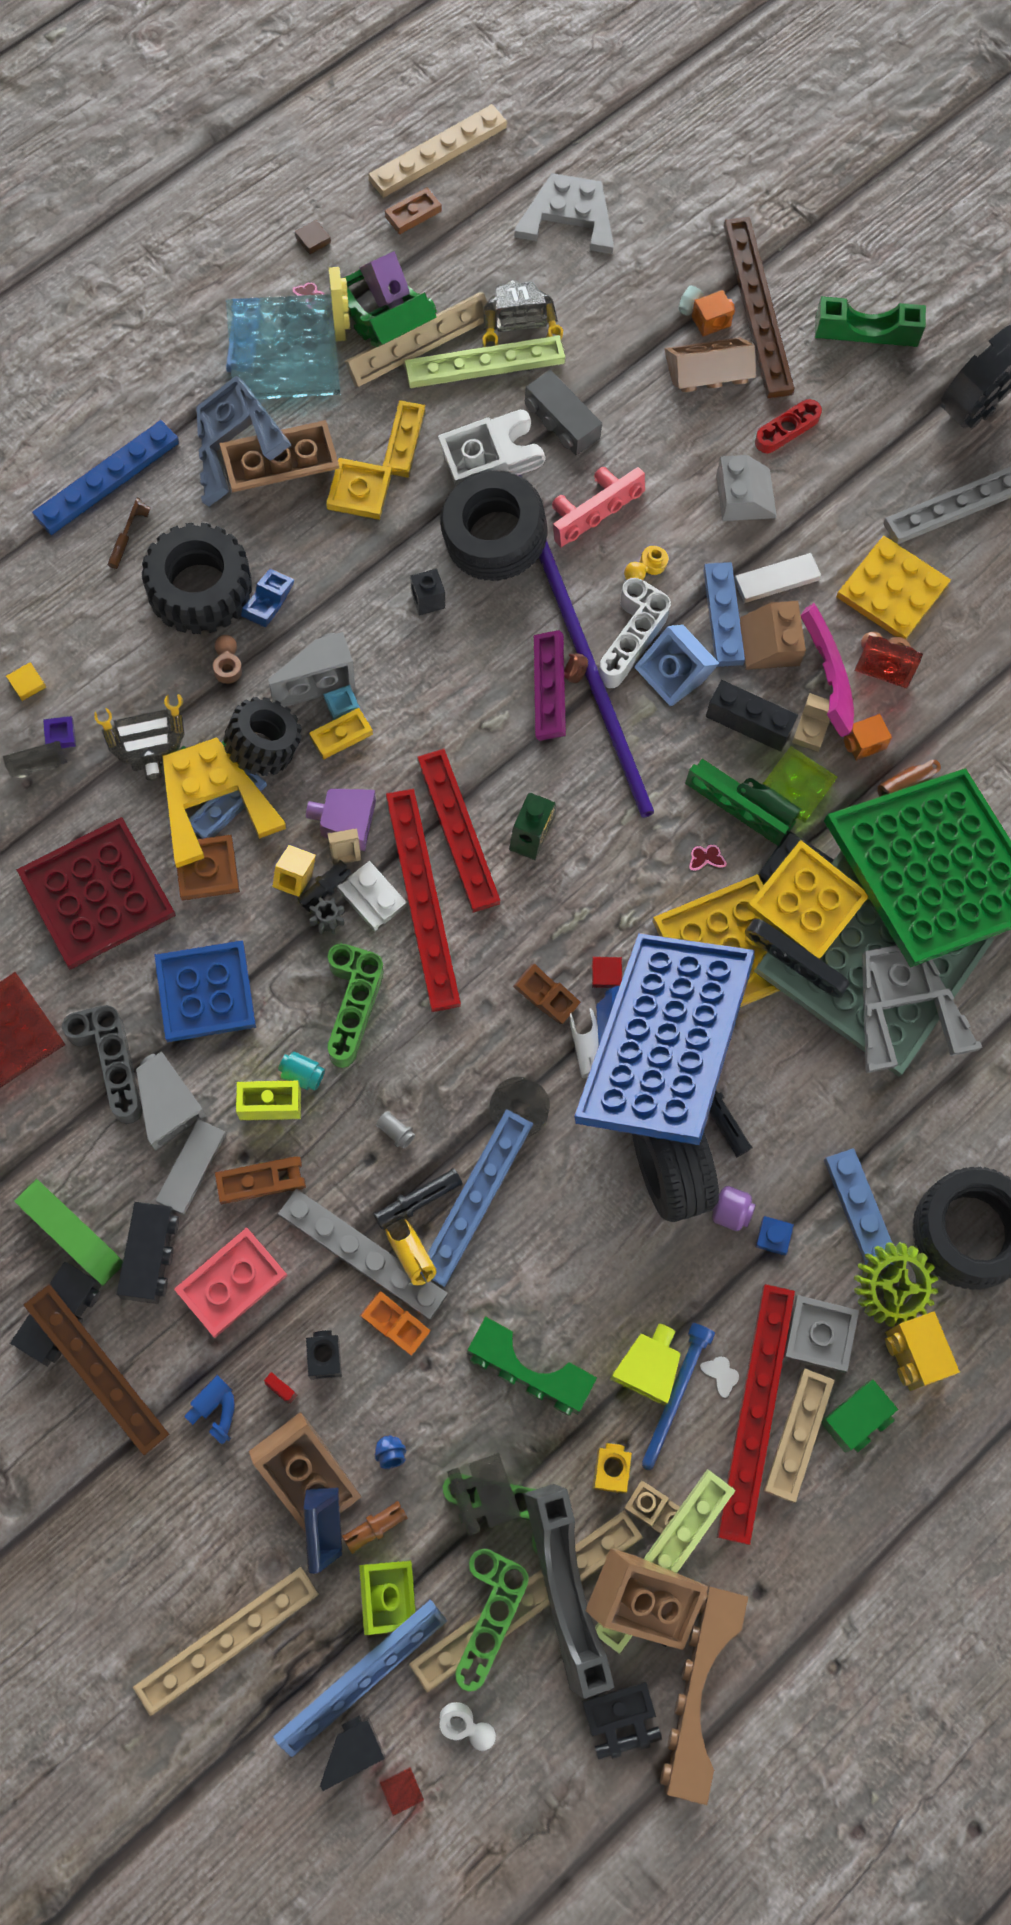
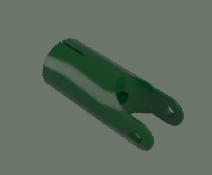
[737,778,802,828]

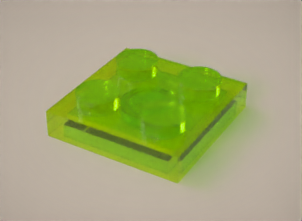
[762,746,838,823]

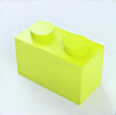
[236,1081,301,1120]

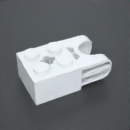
[438,410,545,487]

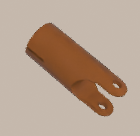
[877,760,941,797]

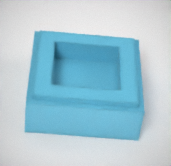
[323,685,360,720]

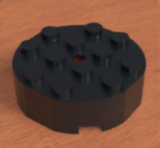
[940,324,1011,429]

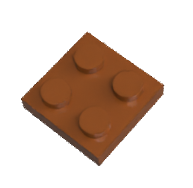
[177,834,240,901]

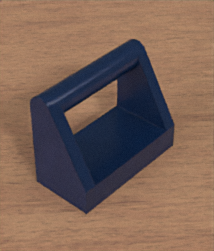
[304,1488,343,1574]

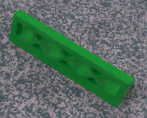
[685,758,796,846]

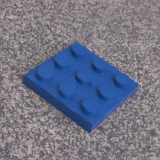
[154,940,256,1042]

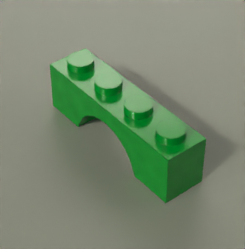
[815,296,926,347]
[467,1316,597,1416]

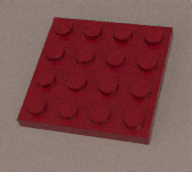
[16,817,176,970]

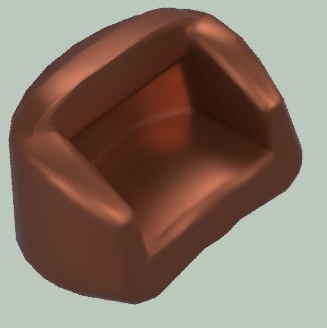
[564,653,588,683]

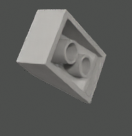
[268,632,355,707]

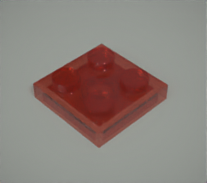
[854,635,923,689]

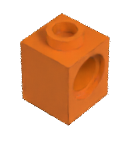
[692,290,735,337]
[844,714,892,761]

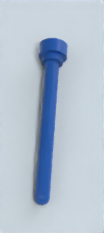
[642,1323,715,1470]

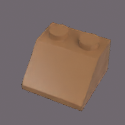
[739,601,806,670]

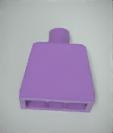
[359,251,410,309]
[306,789,376,851]

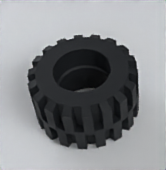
[223,697,302,776]

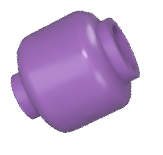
[712,1186,756,1231]

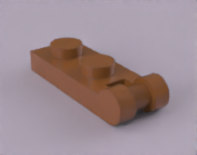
[215,1157,306,1205]

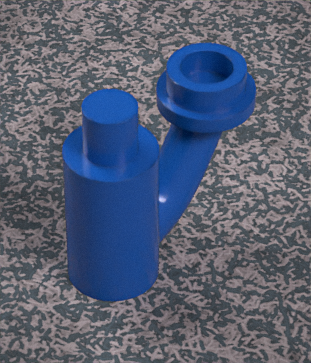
[184,1375,235,1445]

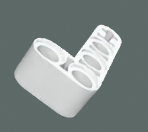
[599,578,671,688]

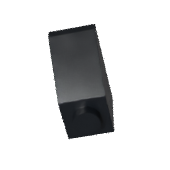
[320,1715,386,1791]

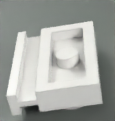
[337,861,407,932]

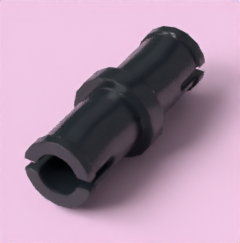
[297,860,352,912]

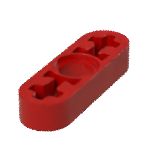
[755,399,822,453]

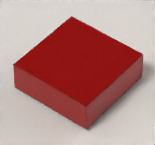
[592,957,622,988]
[264,1372,298,1404]

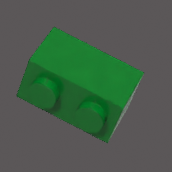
[821,1379,899,1453]

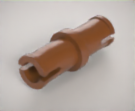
[342,1501,408,1554]

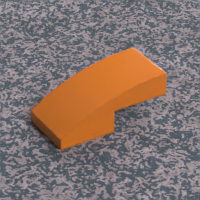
[360,1291,431,1356]

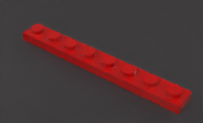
[386,788,461,1012]
[717,1284,795,1545]

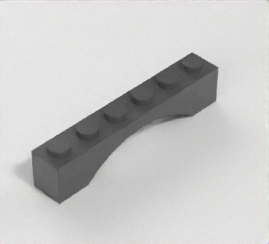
[524,1484,614,1699]

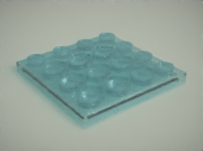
[226,294,340,399]

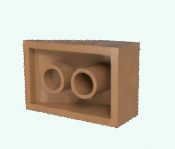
[249,1412,361,1532]
[585,1548,708,1650]

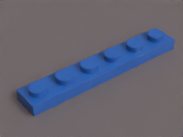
[32,420,179,535]

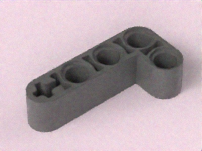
[62,1005,142,1124]

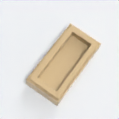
[328,828,361,865]

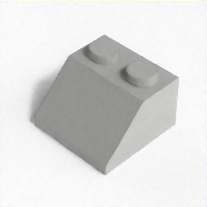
[716,455,777,521]

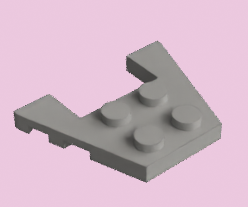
[514,173,614,254]

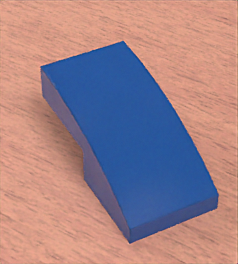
[241,569,294,628]

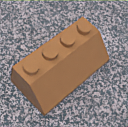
[220,420,340,492]

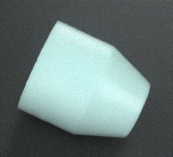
[678,286,705,316]

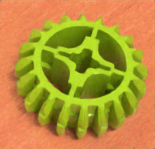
[853,1242,939,1327]

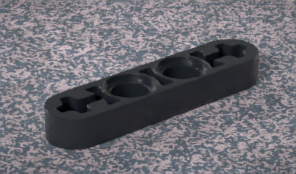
[745,919,850,998]

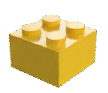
[885,1311,960,1391]

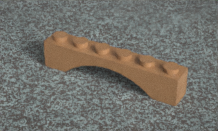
[660,1586,748,1805]

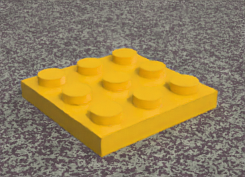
[836,535,951,640]
[746,840,868,959]

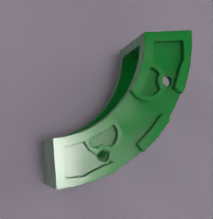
[329,270,437,347]

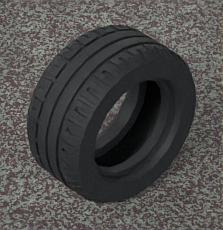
[912,1167,1011,1290]

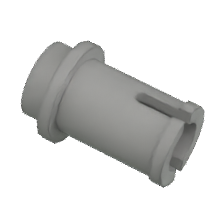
[376,1111,415,1148]

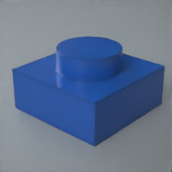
[755,1216,794,1256]

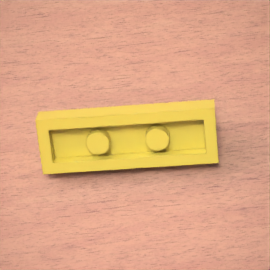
[329,267,350,341]

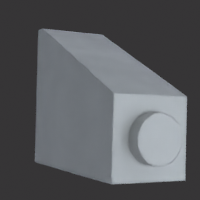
[136,1051,206,1151]

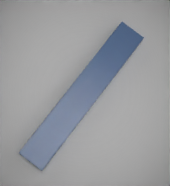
[420,1109,533,1287]
[273,1599,447,1757]

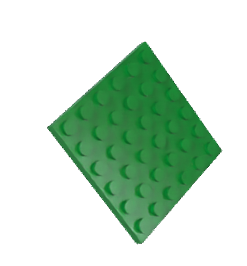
[823,768,1011,968]

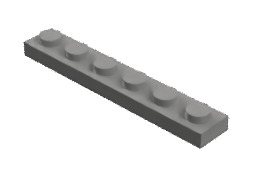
[883,466,1011,544]
[278,1189,448,1321]

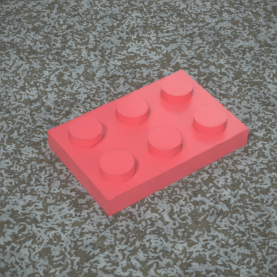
[174,1227,288,1338]

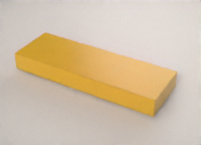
[383,400,425,478]

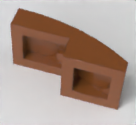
[513,964,581,1024]

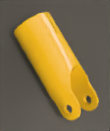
[385,1219,437,1286]

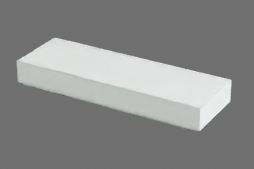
[734,553,821,603]

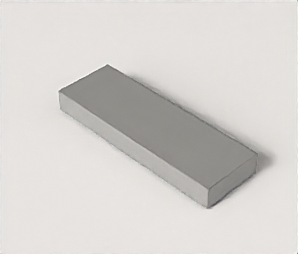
[155,1119,226,1215]

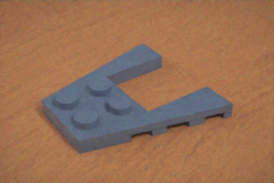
[196,376,291,507]

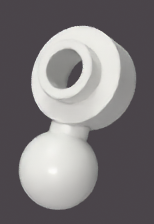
[440,1702,496,1751]

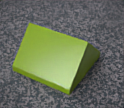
[359,1561,416,1635]

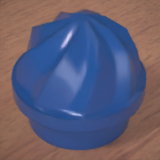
[374,1435,407,1469]

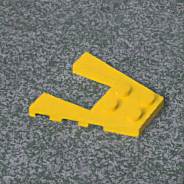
[163,737,286,868]

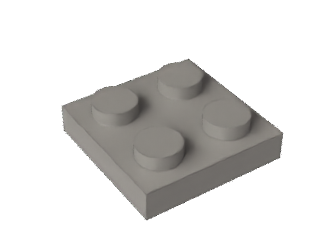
[784,1295,859,1373]

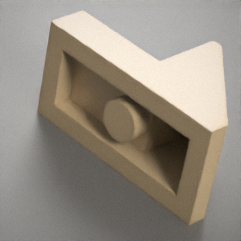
[792,693,830,752]

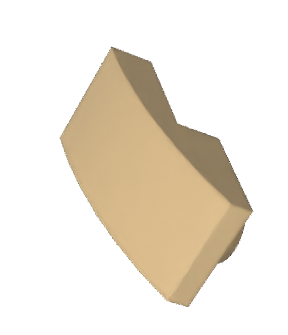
[625,1480,680,1534]

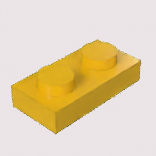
[309,708,373,760]

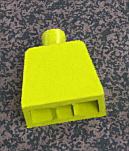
[610,1324,681,1406]

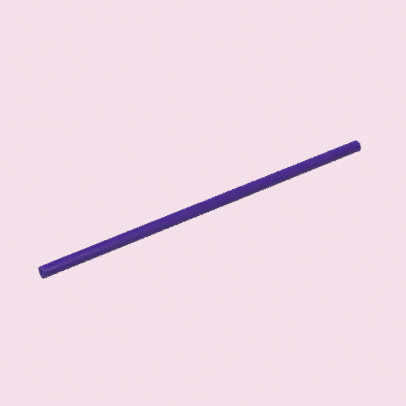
[519,475,654,818]

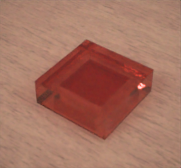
[380,1766,424,1816]

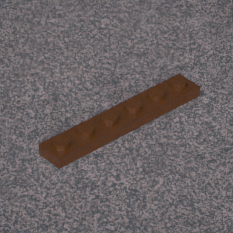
[23,1284,169,1455]

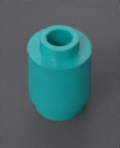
[278,1051,325,1091]

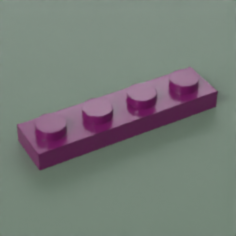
[534,630,566,741]

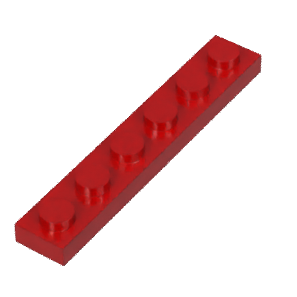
[417,749,501,913]

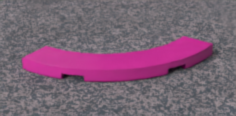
[800,603,854,737]

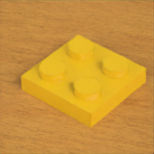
[326,458,392,520]

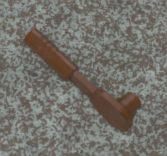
[107,497,151,569]

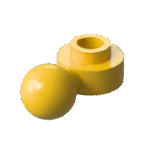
[624,546,669,580]

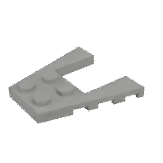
[862,945,982,1073]

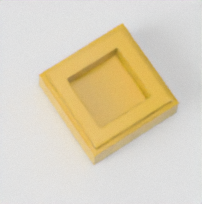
[6,662,47,701]

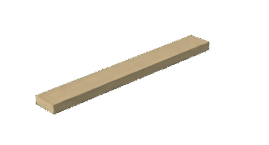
[409,1510,643,1693]

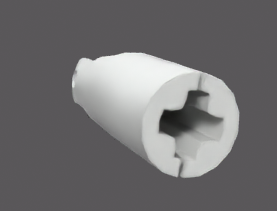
[569,1008,599,1079]

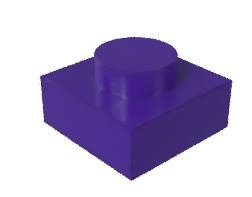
[43,716,76,750]

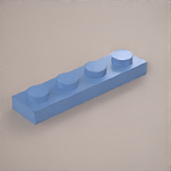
[703,562,745,667]
[824,1148,892,1270]

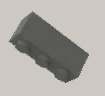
[525,370,602,455]

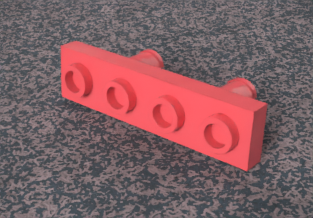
[552,467,645,548]

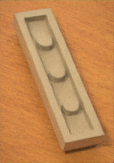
[763,1369,835,1503]

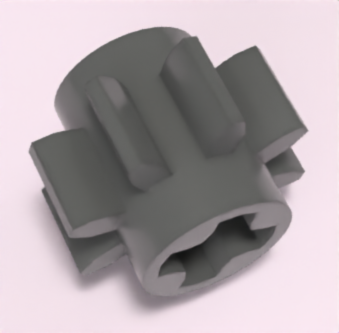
[309,897,345,934]

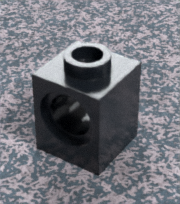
[410,568,445,616]
[306,1330,342,1380]

